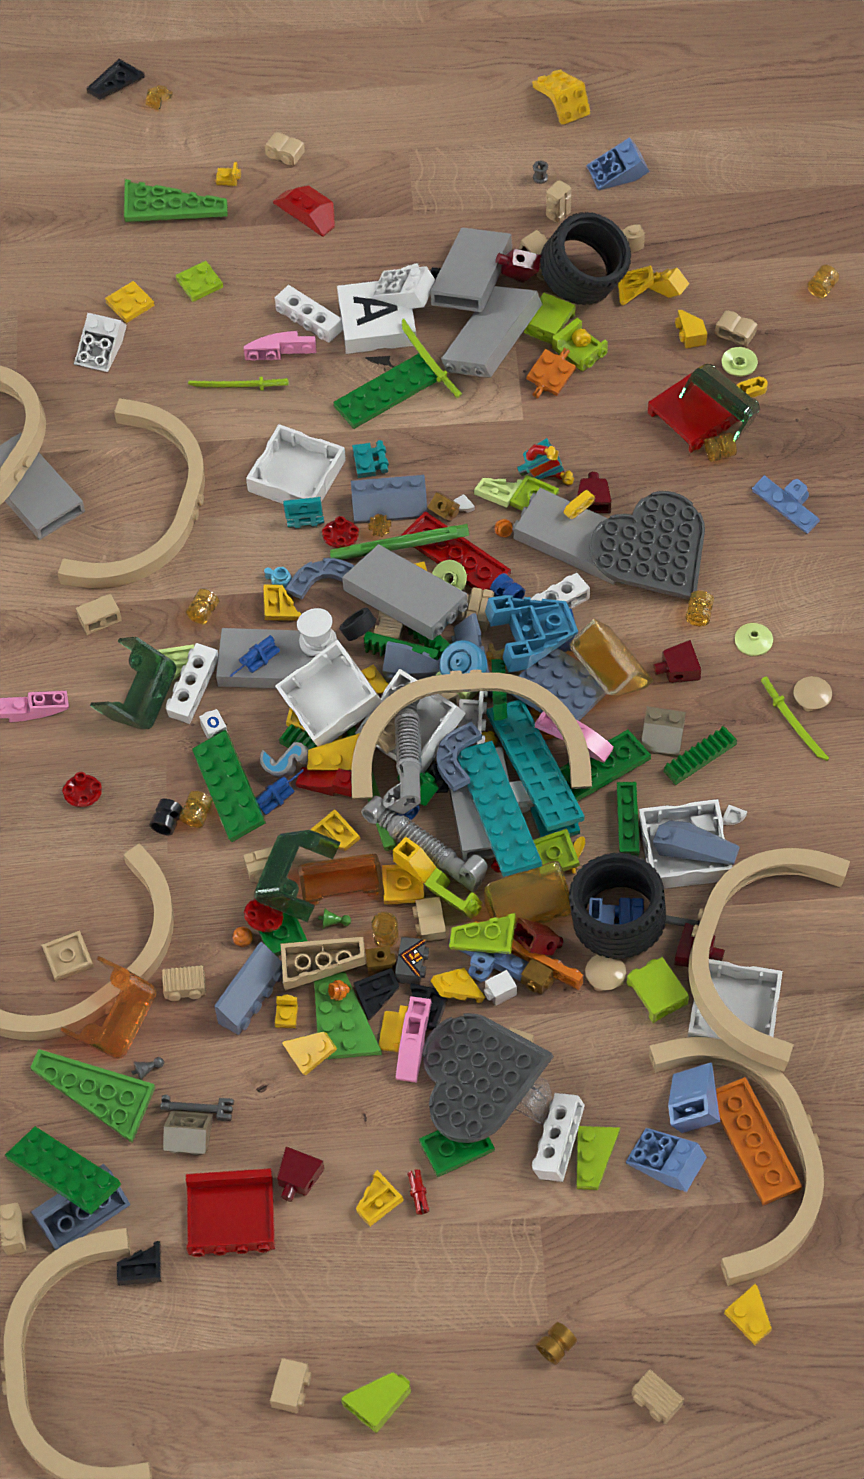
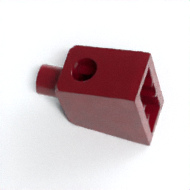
[495,249,541,283]
[577,472,612,513]
[653,640,701,683]
[513,918,563,956]
[674,923,725,967]
[277,1146,325,1202]

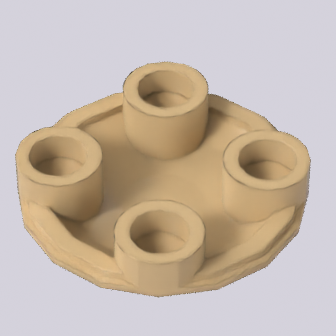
[793,676,832,712]
[585,955,626,991]

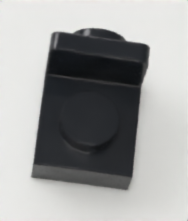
[428,764,449,793]

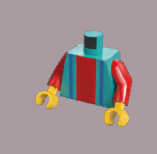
[517,438,574,485]

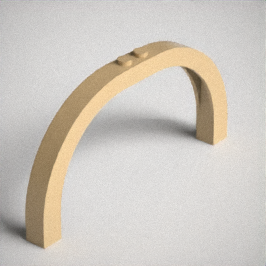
[0,366,46,505]
[58,398,205,588]
[352,670,592,800]
[0,843,174,1040]
[688,848,850,1072]
[649,1037,824,1286]
[1,1228,152,1479]

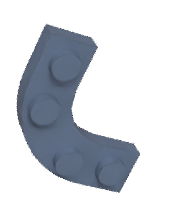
[285,558,355,600]
[437,721,482,792]

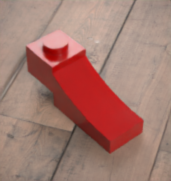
[296,767,352,797]

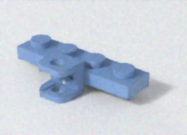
[752,475,820,534]
[449,941,529,982]

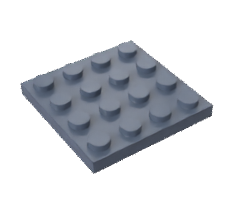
[511,648,614,721]

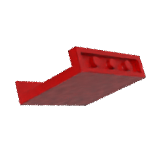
[647,366,746,453]
[186,1168,275,1257]

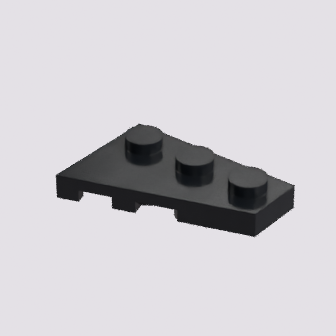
[87,59,145,100]

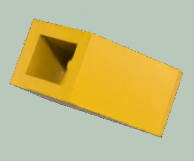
[649,268,689,298]
[675,310,707,349]
[393,837,437,884]

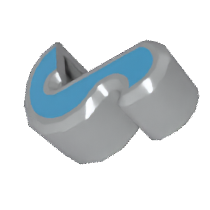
[260,742,309,778]

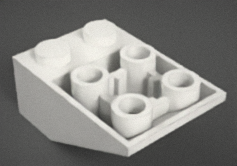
[371,266,435,309]
[74,313,127,372]

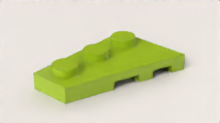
[449,913,516,954]
[577,1126,621,1190]

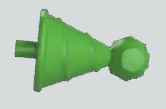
[318,908,351,928]

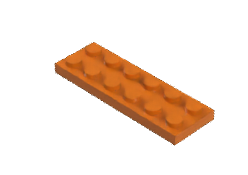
[716,1077,803,1205]

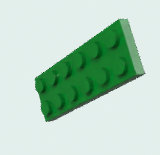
[333,353,437,429]
[559,729,651,802]
[192,730,266,842]
[5,1126,121,1215]

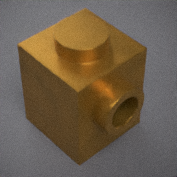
[427,492,460,521]
[365,946,396,976]
[521,959,554,995]

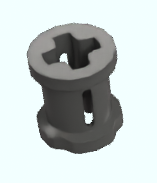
[533,160,548,184]

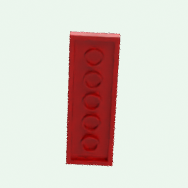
[401,511,511,590]

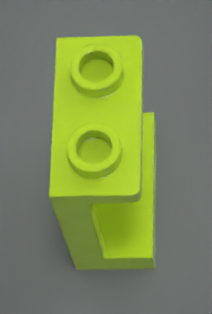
[524,293,575,344]
[552,318,608,372]
[425,868,482,919]
[627,957,689,1023]

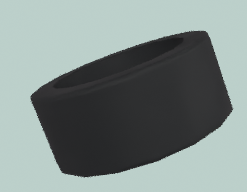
[339,607,377,641]

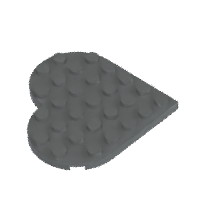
[589,491,705,601]
[422,1013,554,1143]

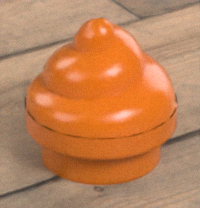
[495,519,513,537]
[232,927,253,947]
[328,980,351,1001]

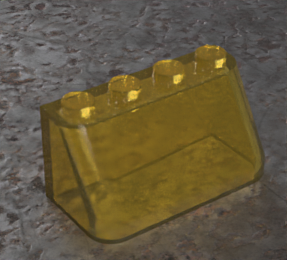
[570,618,654,697]
[484,861,571,925]

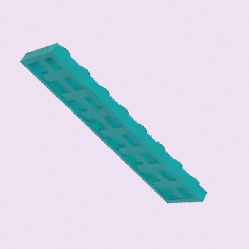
[486,700,585,832]
[457,741,542,877]

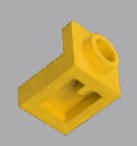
[216,162,241,186]
[275,995,298,1028]

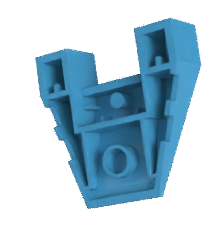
[485,595,578,673]

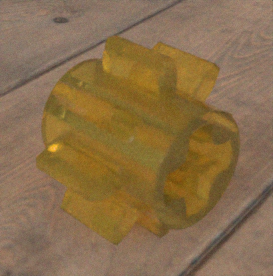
[368,514,391,537]

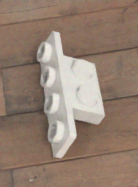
[458,691,487,745]

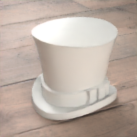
[297,608,337,656]

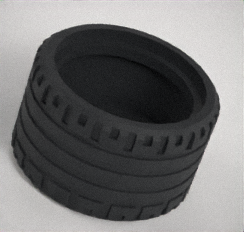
[540,212,631,305]
[569,853,666,959]

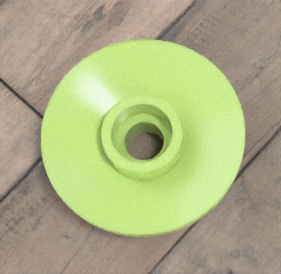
[722,347,758,376]
[432,560,467,590]
[735,623,773,656]

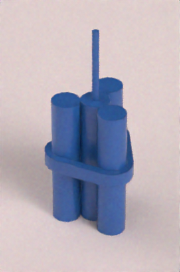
[230,635,280,677]
[256,769,304,815]

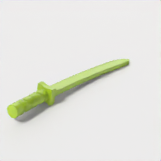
[401,318,462,398]
[188,377,289,391]
[761,676,829,761]

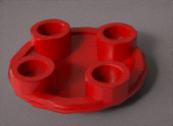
[322,516,359,548]
[62,772,102,807]
[244,895,284,932]

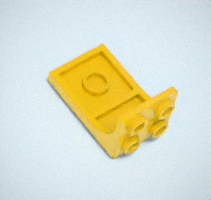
[532,70,590,125]

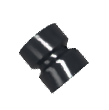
[149,798,183,836]

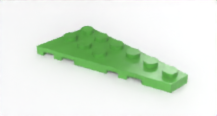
[124,179,228,222]
[314,971,382,1060]
[31,1049,156,1143]

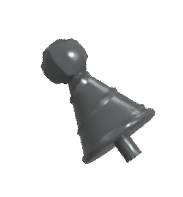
[131,1057,164,1080]

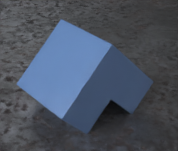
[589,898,615,925]

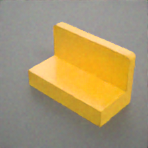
[379,1005,408,1052]

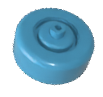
[439,640,487,675]

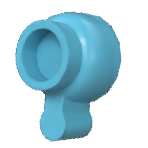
[264,567,292,588]

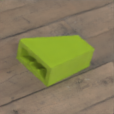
[341,1372,411,1434]

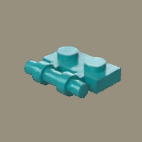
[352,440,389,478]
[284,497,325,528]

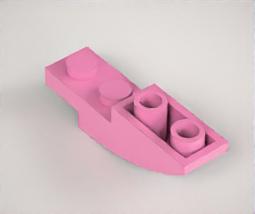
[244,331,316,361]
[0,691,69,722]
[535,711,613,763]
[396,997,432,1083]

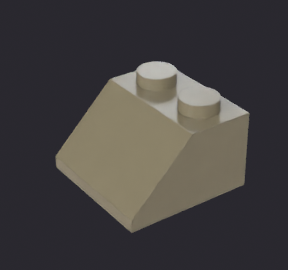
[641,706,686,757]
[163,1111,213,1155]

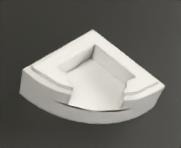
[453,494,475,513]
[722,805,747,825]
[690,813,715,834]

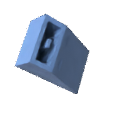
[586,137,650,190]
[668,1063,720,1133]
[626,1128,707,1192]

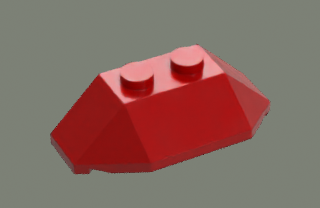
[273,185,335,237]

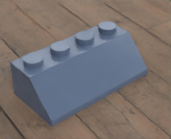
[351,475,428,524]
[214,942,283,1035]
[31,1164,131,1250]

